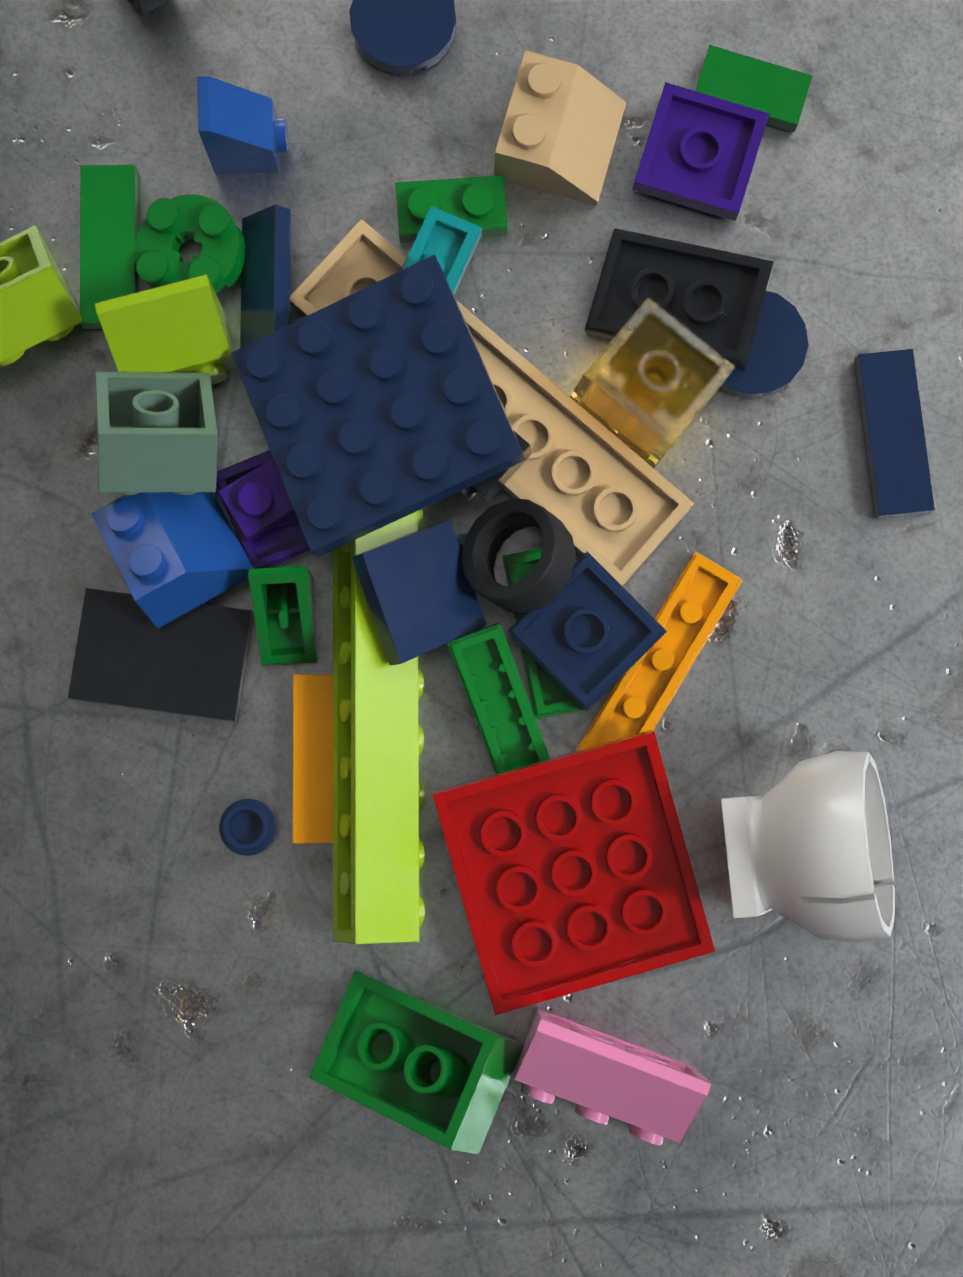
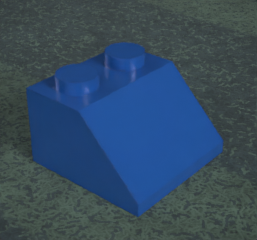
[91,492,254,628]

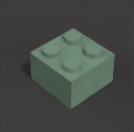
[95,372,218,495]

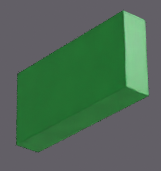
[695,45,812,132]

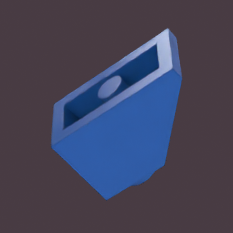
[197,76,289,174]

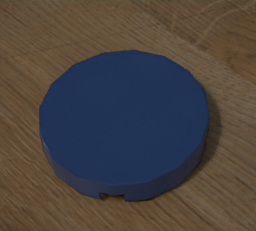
[349,0,456,75]
[702,291,809,399]

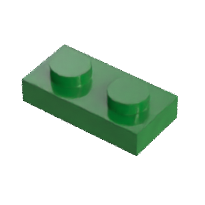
[395,175,508,242]

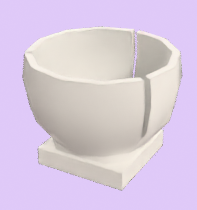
[721,751,895,943]

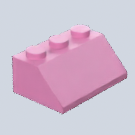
[513,1007,711,1146]

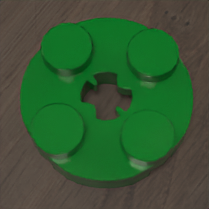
[135,194,246,293]

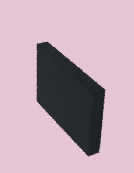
[584,228,774,371]
[68,588,254,722]

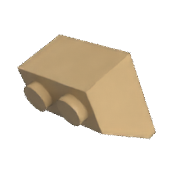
[494,50,627,206]

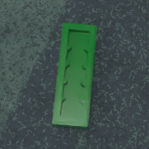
[447,622,550,774]

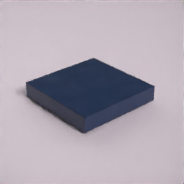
[352,519,486,666]
[507,551,667,711]

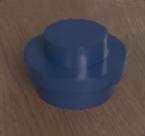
[219,799,277,856]

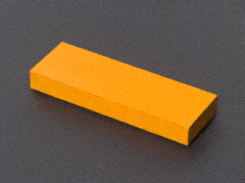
[293,674,333,844]

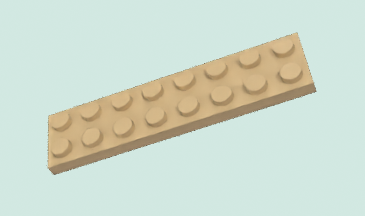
[290,219,695,586]

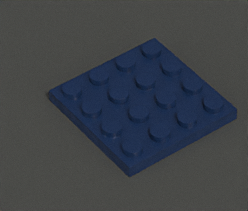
[231,254,526,557]

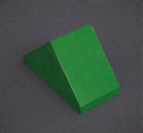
[248,566,317,665]

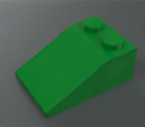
[309,971,524,1154]

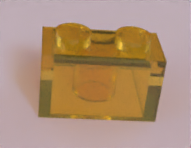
[570,297,736,468]

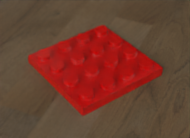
[432,730,716,1016]

